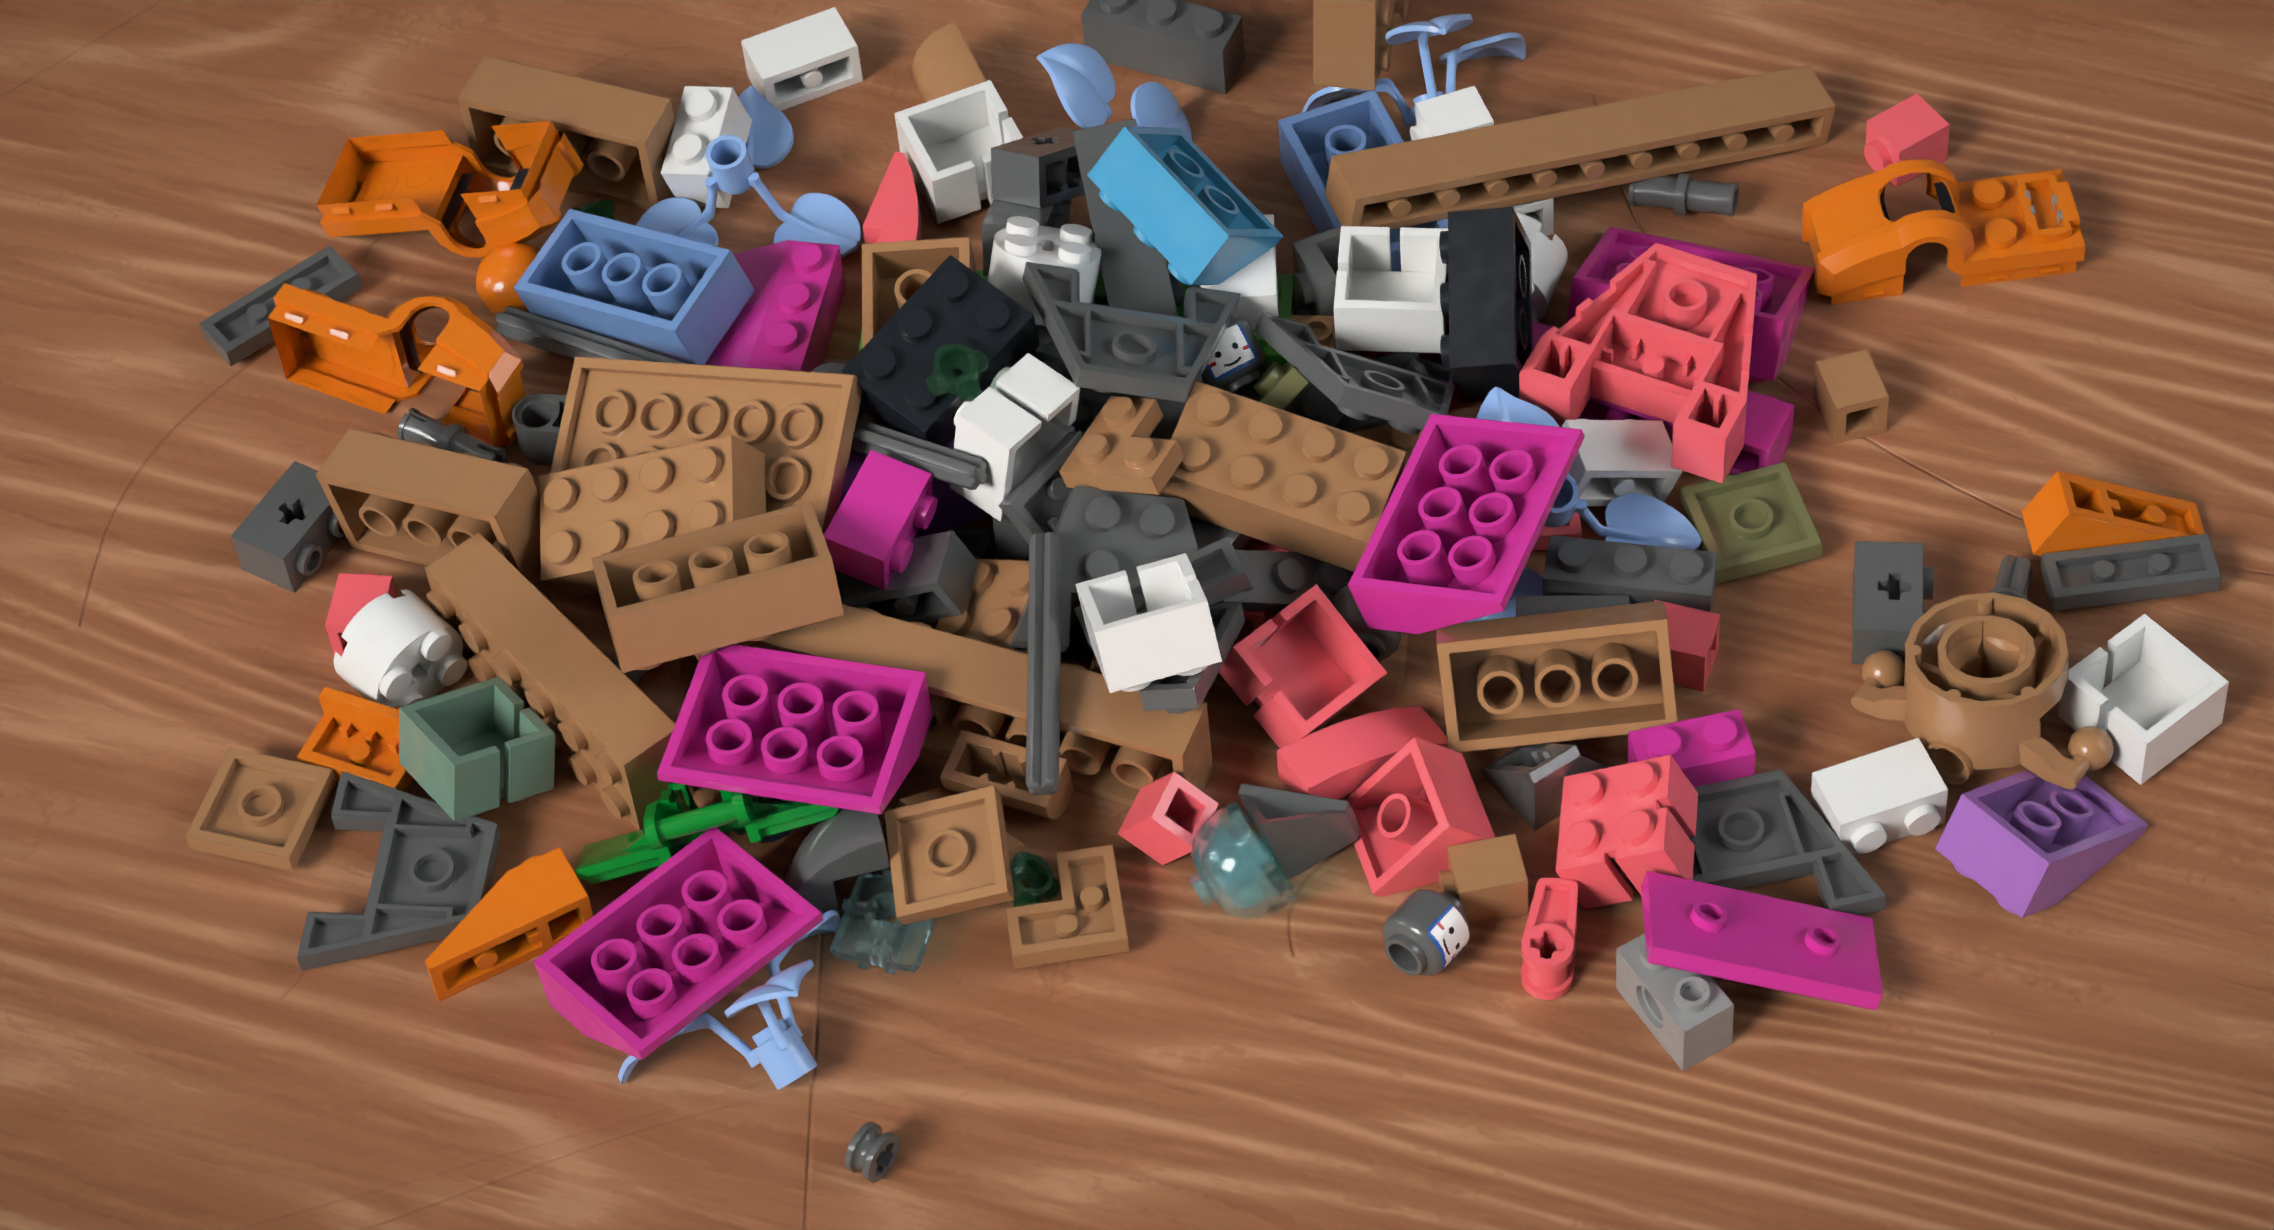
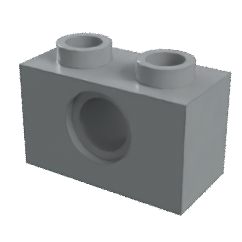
[1616,933,1734,1071]

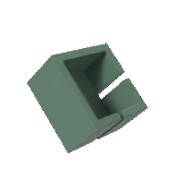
[399,676,555,821]

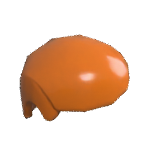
[476,242,540,314]

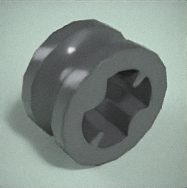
[844,1121,901,1183]

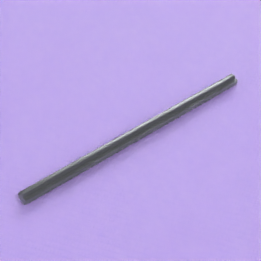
[495,306,988,490]

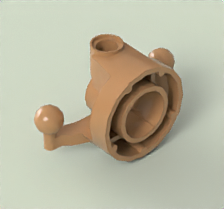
[1851,592,2114,790]

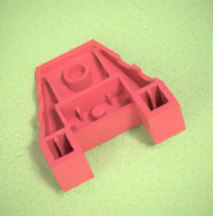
[1519,243,1757,484]

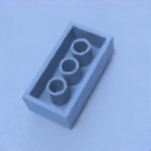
[1278,91,1448,271]
[514,209,755,365]

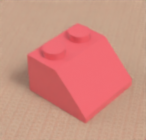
[1344,737,1495,897]

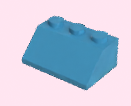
[1087,126,1283,286]

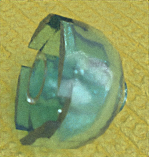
[1188,800,1297,920]

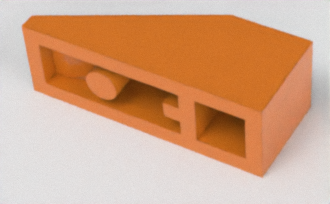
[2021,470,2205,556]
[425,847,593,1002]

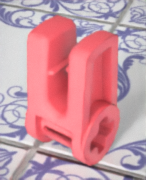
[1521,877,1578,1000]

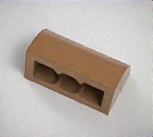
[912,21,986,102]
[940,730,1075,820]

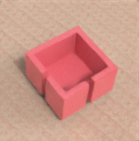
[1219,584,1387,749]
[1556,755,1698,910]

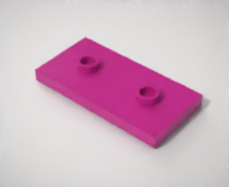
[1641,871,1883,1010]

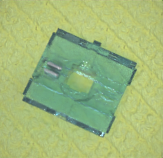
[830,869,938,974]

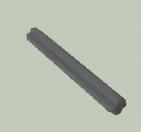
[1026,532,1062,796]

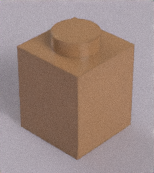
[1813,349,1889,444]
[1438,834,1528,925]

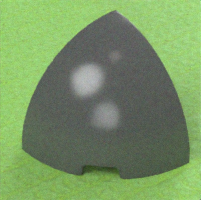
[785,808,890,919]

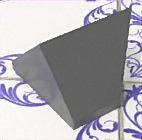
[1238,784,1361,880]

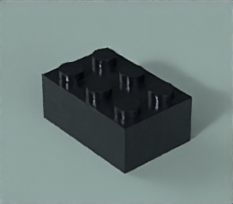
[1439,207,1533,402]
[842,255,1040,447]

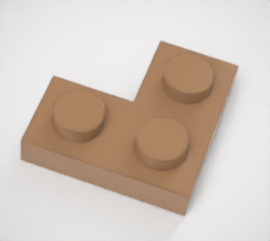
[1059,396,1185,495]
[1005,844,1130,969]

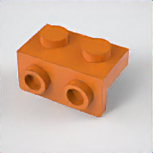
[297,687,413,792]

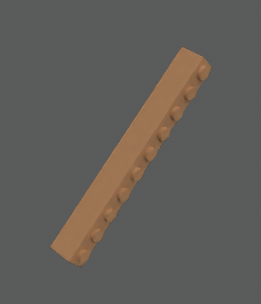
[1325,65,1836,230]

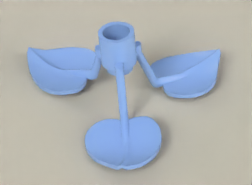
[1302,14,1526,126]
[1037,43,1192,140]
[636,86,862,258]
[1466,387,1702,622]
[618,910,841,1090]

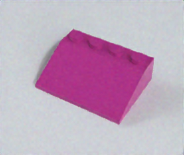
[1566,227,1816,383]
[704,240,846,372]
[1348,414,1585,634]
[657,644,933,814]
[533,827,824,1060]

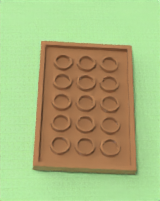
[550,357,862,535]

